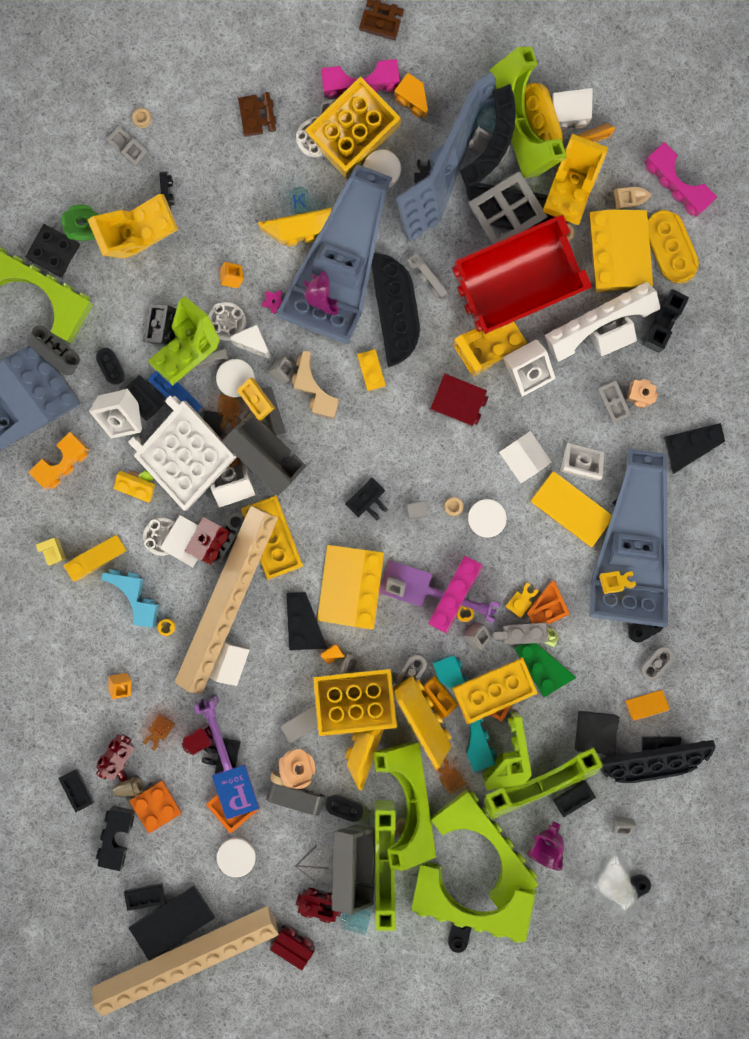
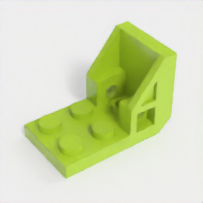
[147,296,220,385]
[482,711,532,791]

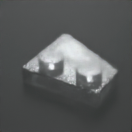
[594,856,638,911]

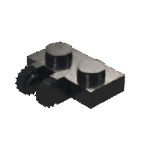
[345,477,388,521]
[201,738,241,774]

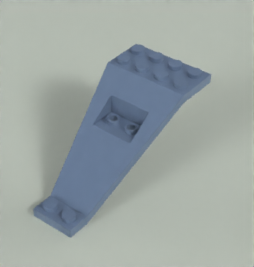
[395,72,496,241]
[277,164,392,345]
[0,346,80,451]
[589,449,668,627]

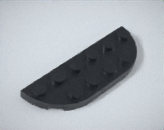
[466,183,569,229]
[371,253,420,368]
[599,740,716,783]

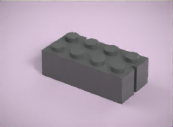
[222,412,306,496]
[331,825,375,915]

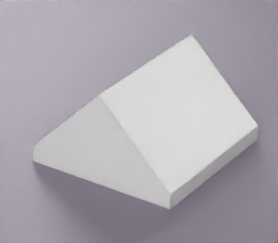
[230,325,271,359]
[499,431,552,484]
[560,443,604,481]
[160,515,198,568]
[209,641,250,686]

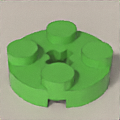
[62,204,99,241]

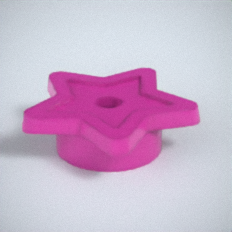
[262,290,283,314]

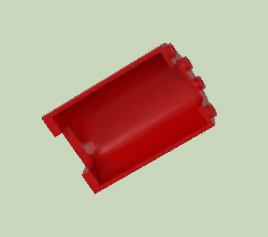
[452,214,592,334]

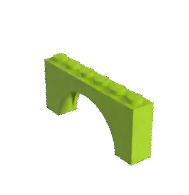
[489,46,567,178]
[0,247,94,344]
[373,742,436,871]
[484,748,603,820]
[430,789,538,908]
[375,800,396,931]
[411,862,537,943]

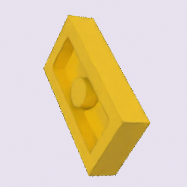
[357,349,386,392]
[237,378,275,420]
[114,471,156,503]

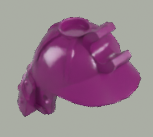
[303,271,340,315]
[527,821,565,871]

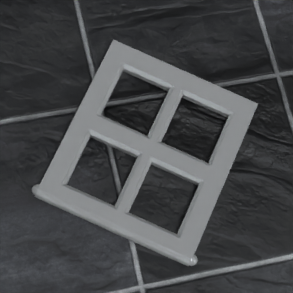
[468,171,548,244]

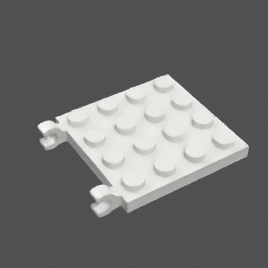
[129,395,237,511]

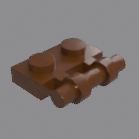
[359,0,405,41]
[238,92,277,137]

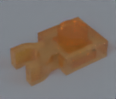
[218,395,239,429]
[143,714,175,751]
[433,757,466,795]

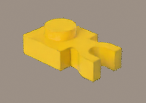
[599,571,636,594]
[505,582,539,618]

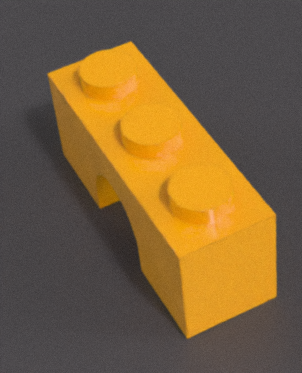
[28,432,90,489]

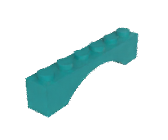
[432,654,497,772]

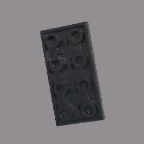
[129,884,215,960]

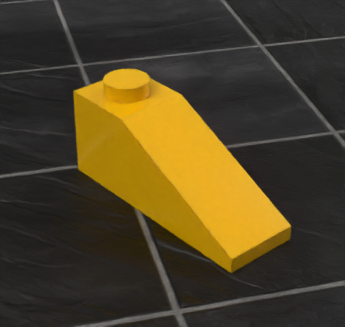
[63,535,127,582]

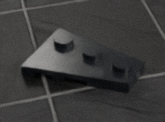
[664,423,725,474]
[286,592,328,651]

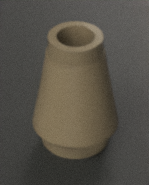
[113,777,143,797]

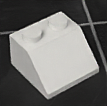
[551,88,593,130]
[589,316,637,356]
[503,339,556,397]
[89,389,142,439]
[211,459,255,507]

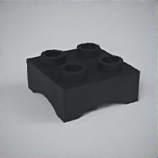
[25,223,80,278]
[574,711,620,756]

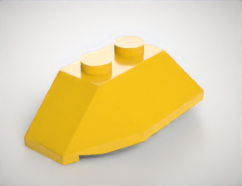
[258,207,333,247]
[345,729,384,791]

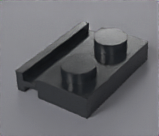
[123,375,166,422]

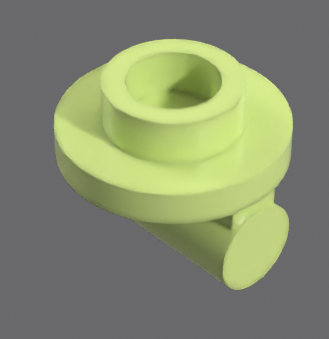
[545,628,559,647]

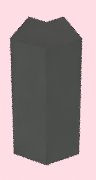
[261,386,286,436]

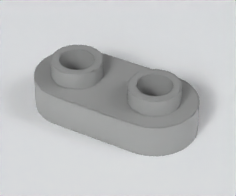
[640,647,674,681]
[397,654,427,684]

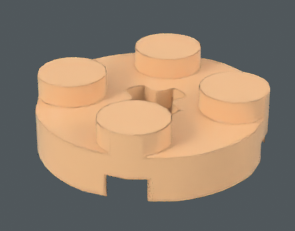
[278,749,315,789]

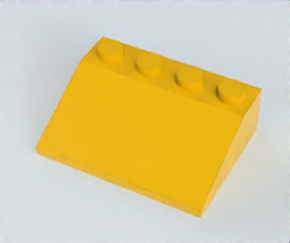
[305,76,401,178]
[589,210,653,293]
[317,545,384,630]
[313,669,397,736]
[393,676,452,769]

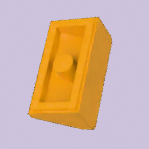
[577,123,615,142]
[422,675,458,719]
[625,690,670,721]

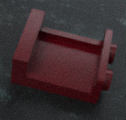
[429,373,489,428]

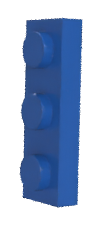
[148,371,203,412]

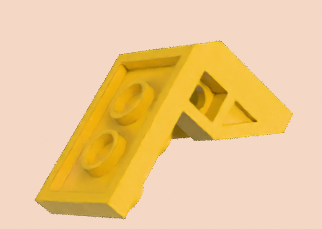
[542,134,609,225]
[88,194,179,259]
[453,322,527,377]

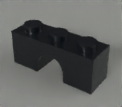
[642,289,689,353]
[96,806,136,871]

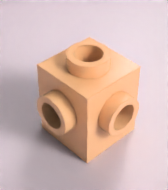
[626,379,658,408]

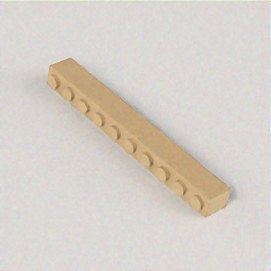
[174,506,278,694]
[92,906,279,1016]

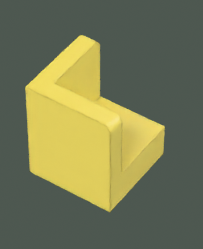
[36,538,66,565]

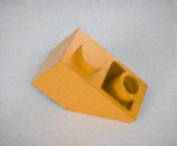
[394,73,428,119]

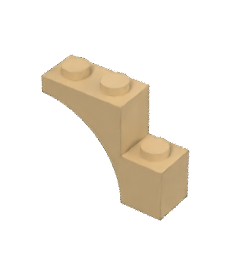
[292,351,339,419]

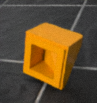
[220,262,244,288]
[320,643,345,665]
[108,673,131,699]

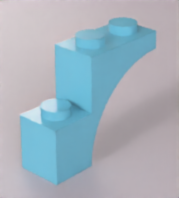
[101,569,159,628]

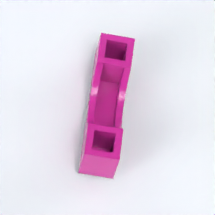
[321,59,400,99]
[644,142,717,217]
[428,556,483,634]

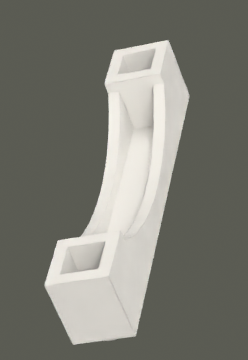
[545,282,660,362]

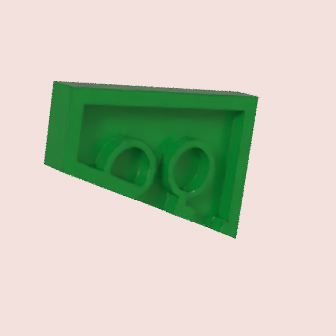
[514,643,577,697]

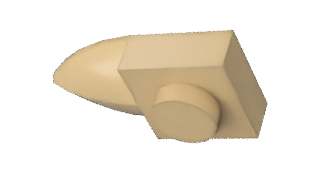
[613,187,651,209]

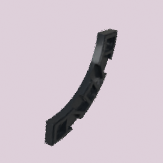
[459,84,516,189]

